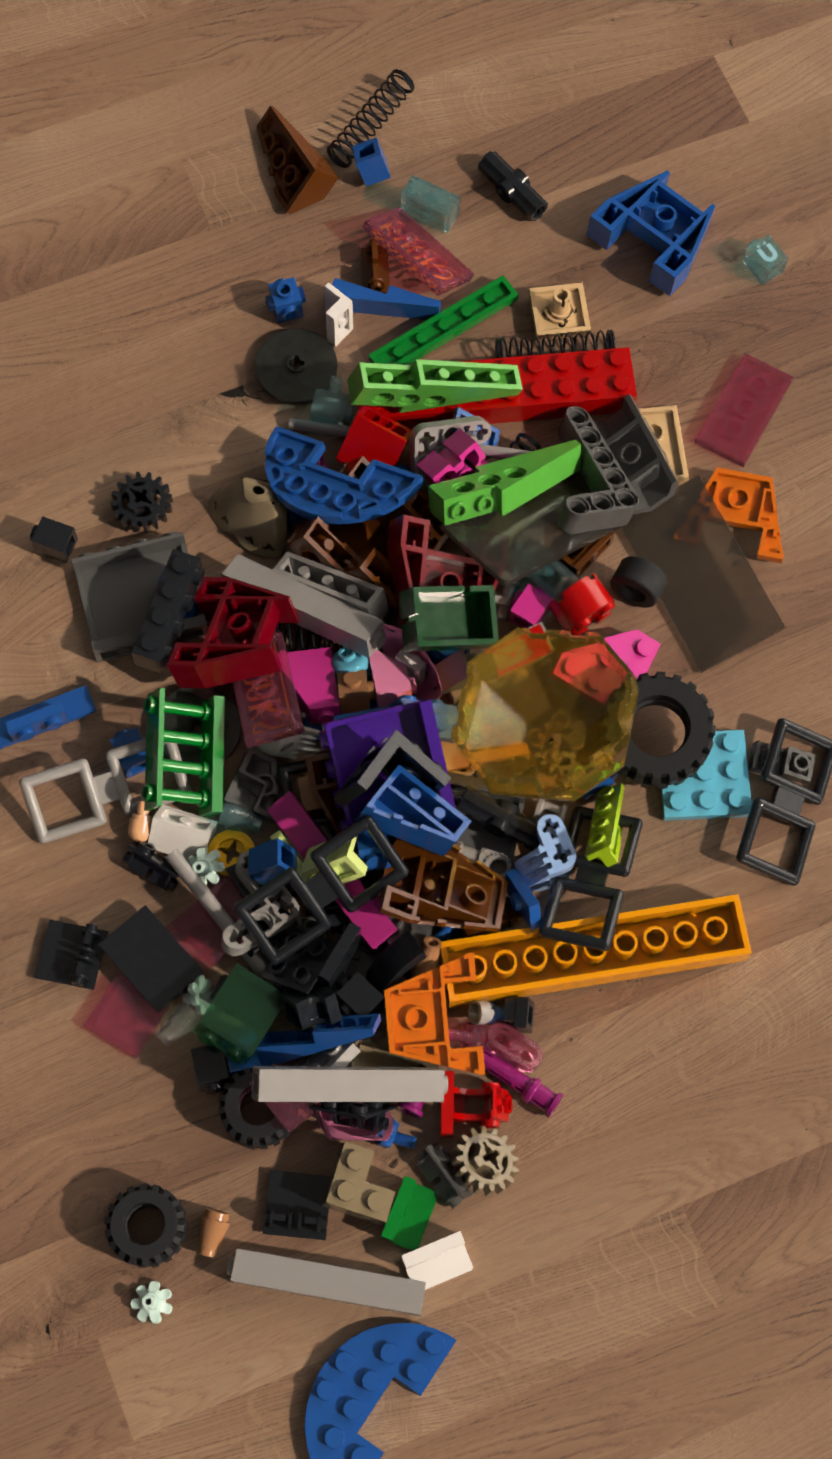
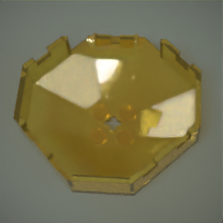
[451,628,639,802]

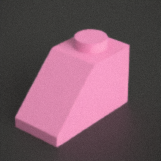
[368,649,417,708]

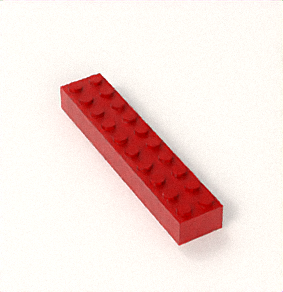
[357,347,637,430]

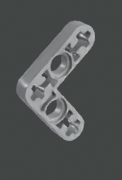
[410,416,492,496]
[221,851,299,956]

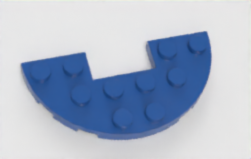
[264,426,424,524]
[305,1323,457,1459]

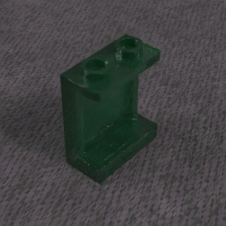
[193,963,283,1065]

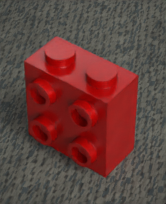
[335,405,412,467]

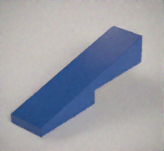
[332,278,441,320]
[256,1014,381,1066]

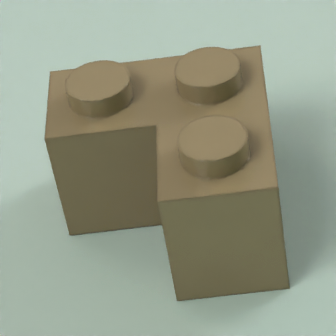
[321,1141,396,1226]

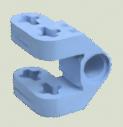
[514,814,576,892]

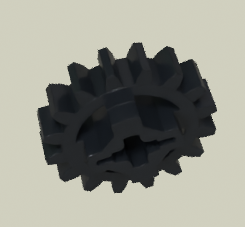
[111,472,173,533]

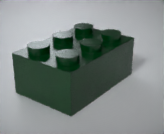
[398,585,499,652]

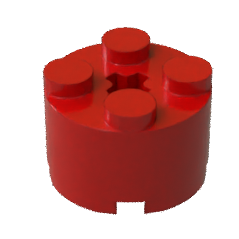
[548,573,616,639]

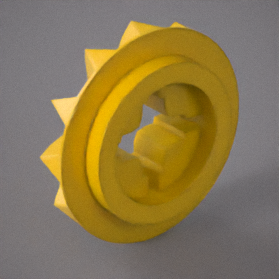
[208,830,255,876]

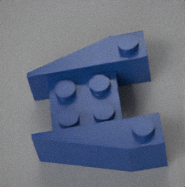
[586,171,716,296]

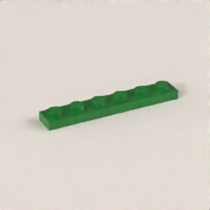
[368,275,519,365]

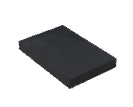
[98,905,205,1013]

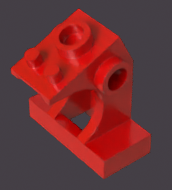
[440,1071,513,1138]

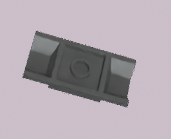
[594,394,679,514]

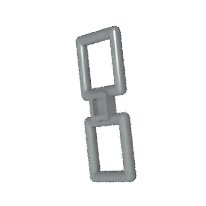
[19,738,192,844]

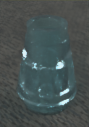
[217,802,263,834]

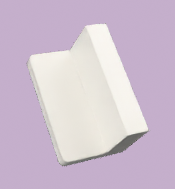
[324,283,353,347]
[148,804,218,860]
[401,1231,473,1290]

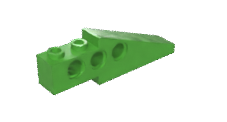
[347,359,523,413]
[428,440,581,526]

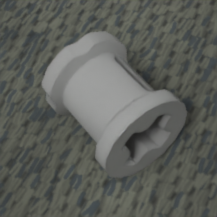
[533,796,568,828]

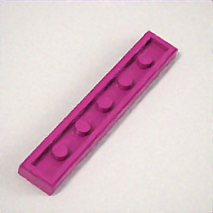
[267,791,398,949]

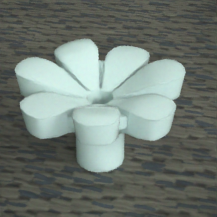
[187,847,225,885]
[183,975,214,1015]
[131,1281,173,1324]

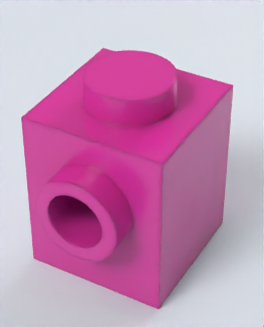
[509,584,553,630]

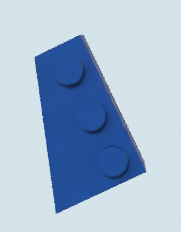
[355,765,472,857]

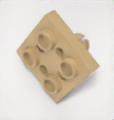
[529,282,591,341]

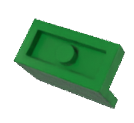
[381,1176,438,1251]

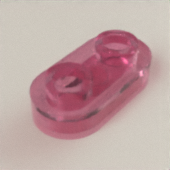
[485,1023,543,1073]

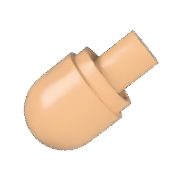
[128,801,153,843]

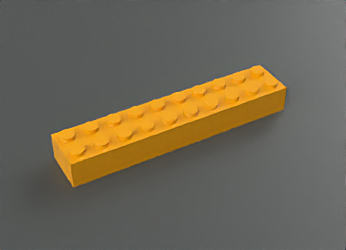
[440,894,752,1009]

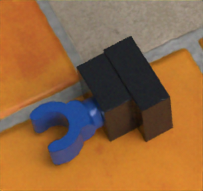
[487,997,535,1033]

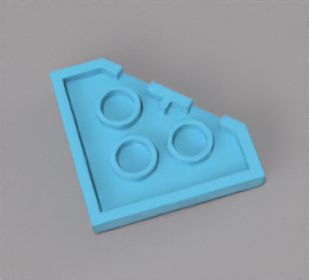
[661,730,752,821]

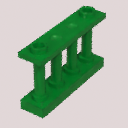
[142,688,225,817]

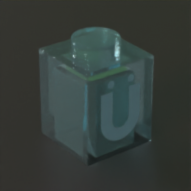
[743,235,788,285]

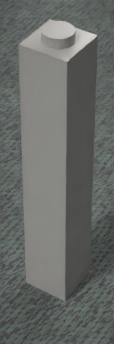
[222,554,386,658]
[252,1066,448,1102]
[227,1249,426,1317]

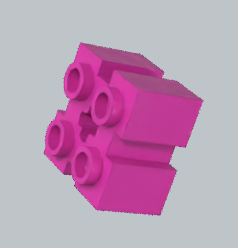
[417,428,488,484]

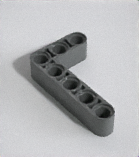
[557,406,639,534]

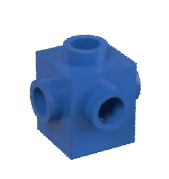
[265,277,306,324]

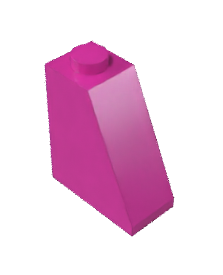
[276,647,340,724]

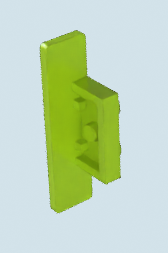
[585,782,625,868]

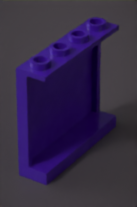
[318,699,456,831]

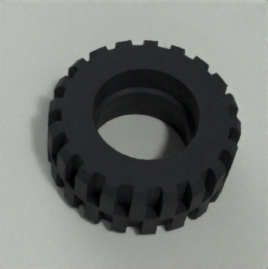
[600,671,716,789]

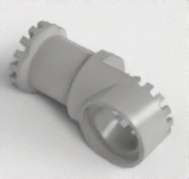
[457,841,512,880]

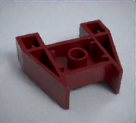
[387,515,509,625]
[167,577,300,688]

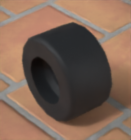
[610,556,667,608]

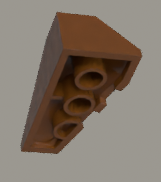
[256,106,338,214]

